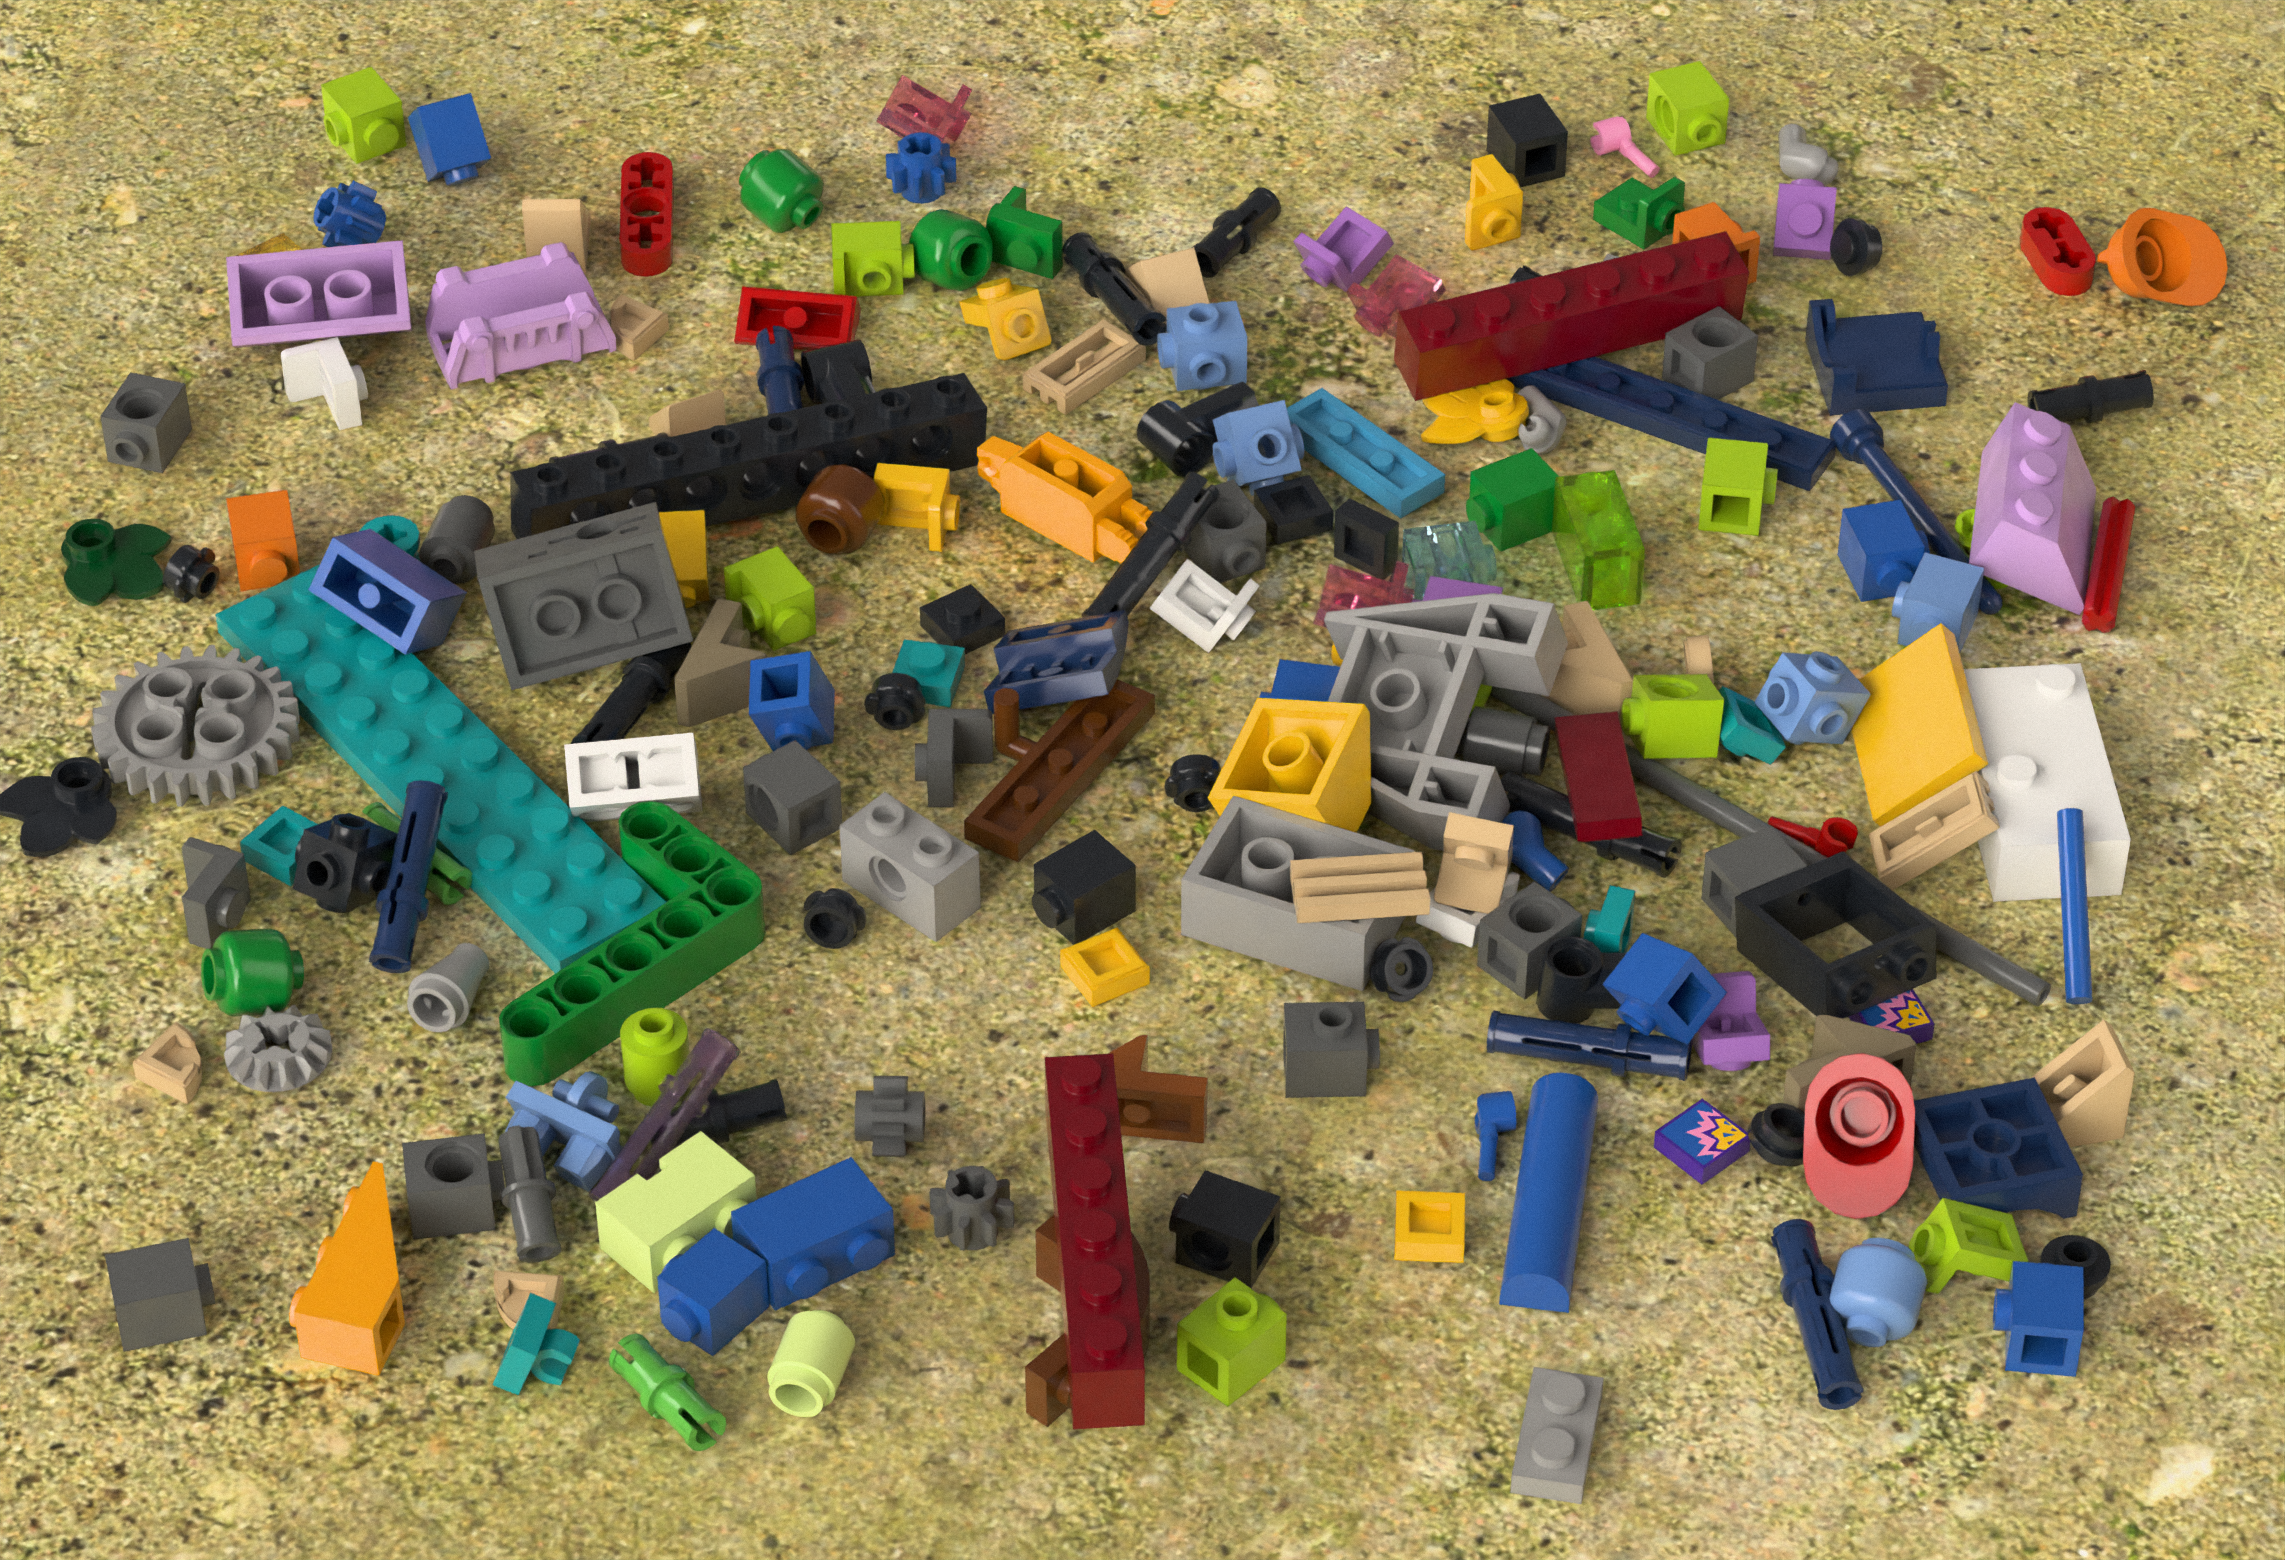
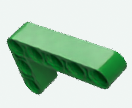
[499,801,765,1086]

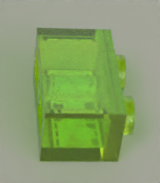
[1552,470,1645,610]

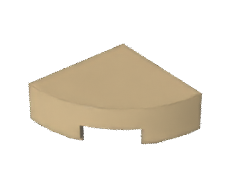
[610,294,669,361]
[133,1021,203,1104]
[493,1270,565,1329]

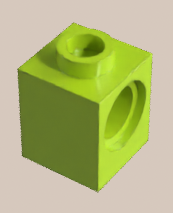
[1646,61,1729,156]
[1621,674,1724,759]

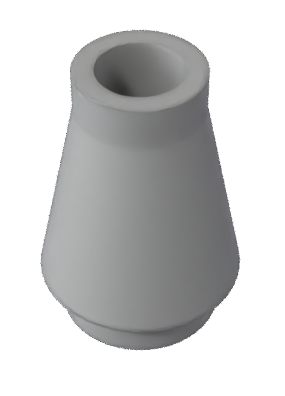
[407,943,489,1032]

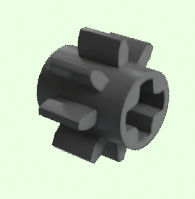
[854,1076,926,1157]
[929,1166,1015,1251]

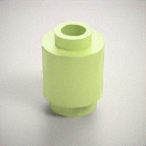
[767,1310,855,1417]

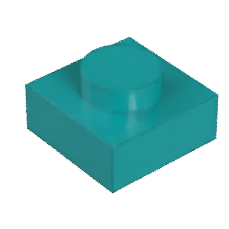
[892,639,965,707]
[1718,686,1786,765]
[240,805,317,886]
[1583,885,1635,953]

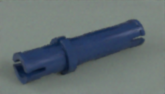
[755,326,804,415]
[369,780,448,974]
[1487,1010,1692,1081]
[1771,1219,1864,1410]

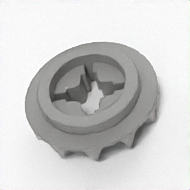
[224,1004,332,1092]

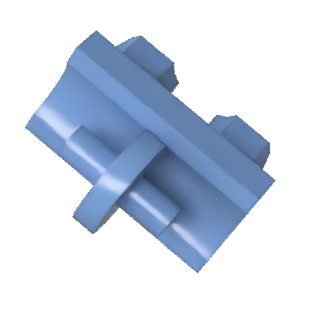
[505,1071,634,1192]

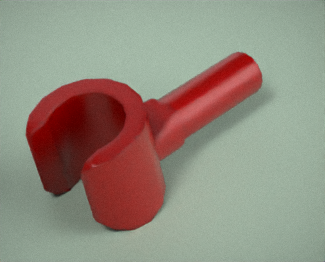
[1768,816,1858,857]

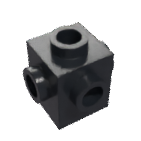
[293,813,398,913]

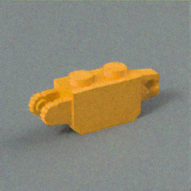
[977,432,1154,564]

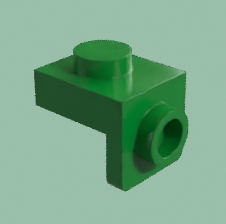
[986,186,1063,279]

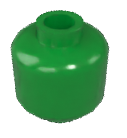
[739,149,824,233]
[908,209,993,291]
[201,928,304,1017]

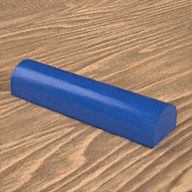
[1499,1073,1598,1313]

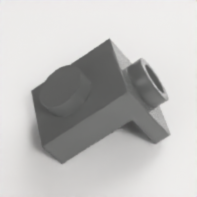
[915,709,993,807]
[181,837,251,949]

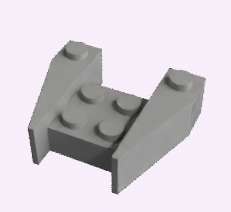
[1324,593,1568,851]

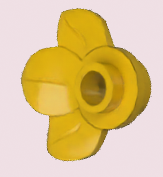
[1421,379,1529,444]

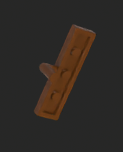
[964,679,1155,863]

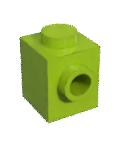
[321,67,407,164]
[1698,438,1778,536]
[1177,1277,1287,1407]

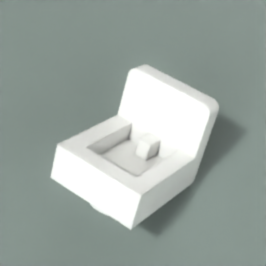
[281,337,368,430]
[1150,559,1260,653]

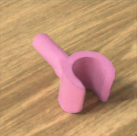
[1590,117,1660,178]

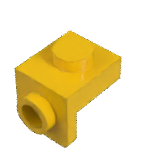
[1465,154,1523,251]
[959,278,1052,361]
[874,463,960,552]

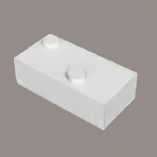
[1964,663,2131,902]

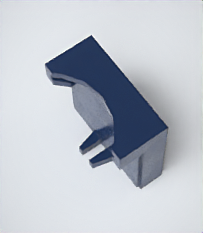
[1805,299,1948,416]
[1914,1077,2083,1219]

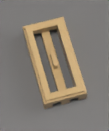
[1023,319,1146,415]
[1869,771,2000,891]
[1290,852,1430,923]

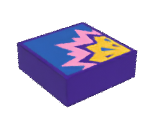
[1849,989,1935,1044]
[1654,1098,1750,1185]

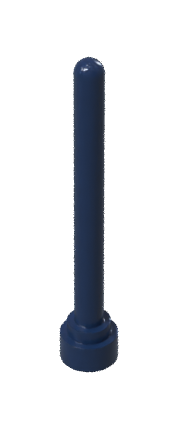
[1830,409,2003,615]

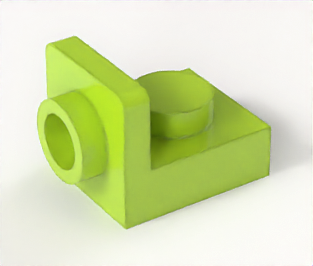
[1909,1198,2029,1294]

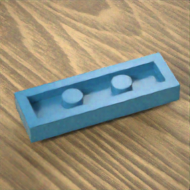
[1287,388,1445,519]

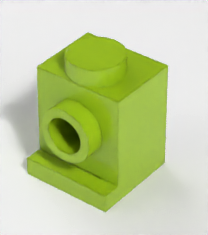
[831,221,915,297]
[724,546,817,651]

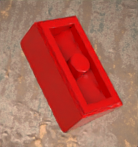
[734,286,861,350]

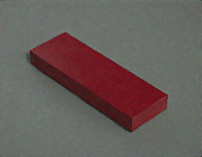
[1554,711,1642,842]

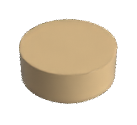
[1683,635,1714,684]

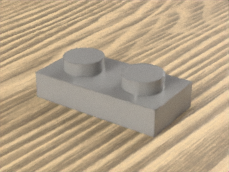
[1510,1367,1604,1504]

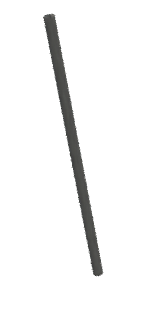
[1490,686,2051,1007]

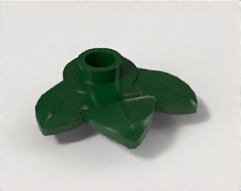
[61,519,172,606]

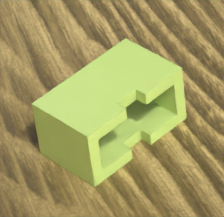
[595,1131,757,1293]

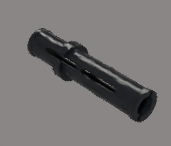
[1062,232,1167,346]
[1081,472,1220,618]
[571,642,692,744]
[1501,770,1682,878]

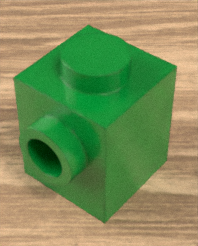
[1466,448,1565,552]

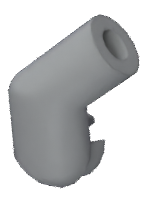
[1778,124,1839,185]
[1517,385,1567,455]

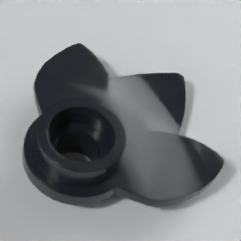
[0,757,117,857]

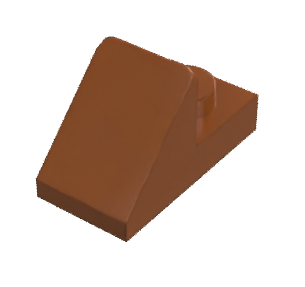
[1108,1035,1208,1144]

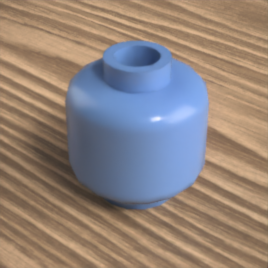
[1830,1238,1927,1347]

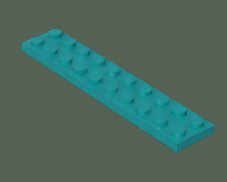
[215,564,666,973]

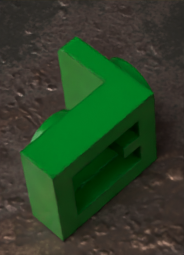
[1593,177,1685,250]

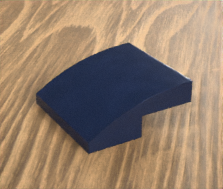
[984,610,1129,714]

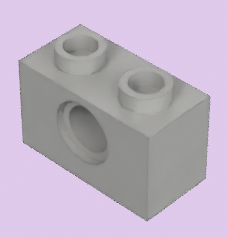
[840,792,981,942]

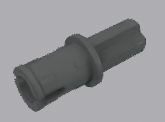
[498,1125,561,1263]

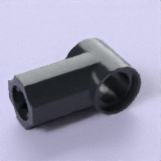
[801,339,876,404]
[1136,381,1259,477]
[1536,936,1626,1024]

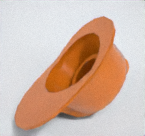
[2097,208,2228,306]

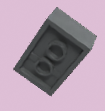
[474,502,693,691]

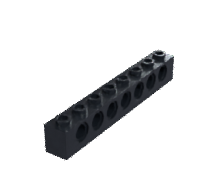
[510,373,987,539]

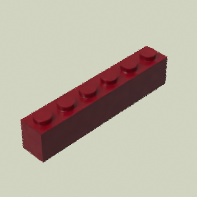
[1394,231,1749,401]
[1044,1053,1145,1430]

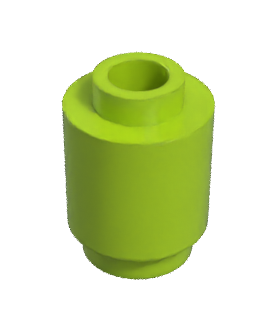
[620,1008,691,1107]

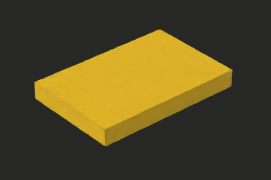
[1851,623,1988,827]

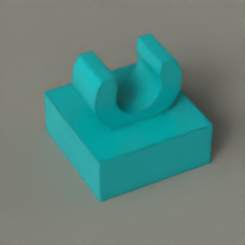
[492,1293,580,1395]

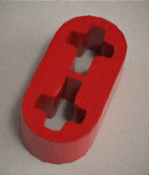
[2020,207,2096,296]

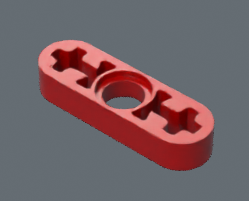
[619,152,674,277]

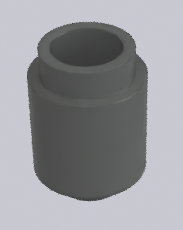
[419,495,495,584]
[1456,706,1550,777]

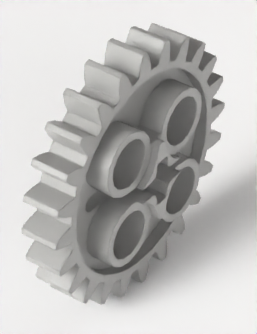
[91,645,300,807]

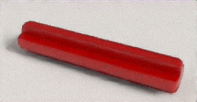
[2082,496,2136,633]

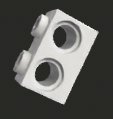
[564,733,703,822]

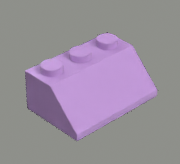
[226,240,412,348]
[1969,402,2096,615]

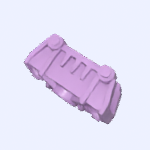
[425,242,616,389]

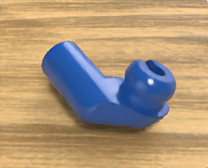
[1502,810,1569,892]

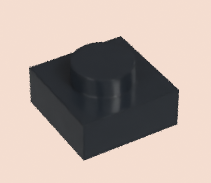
[1254,475,1334,545]
[1334,498,1399,581]
[919,584,1006,654]

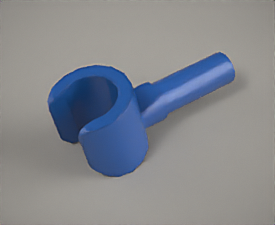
[1475,1091,1517,1181]

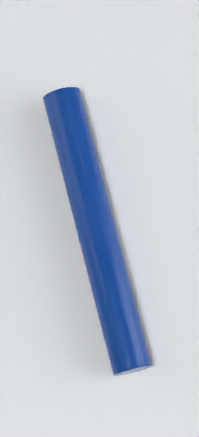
[2057,808,2093,1004]

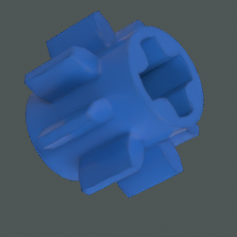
[886,132,957,204]
[313,180,386,247]

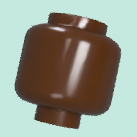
[796,464,884,555]

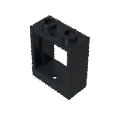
[1735,851,1937,1019]

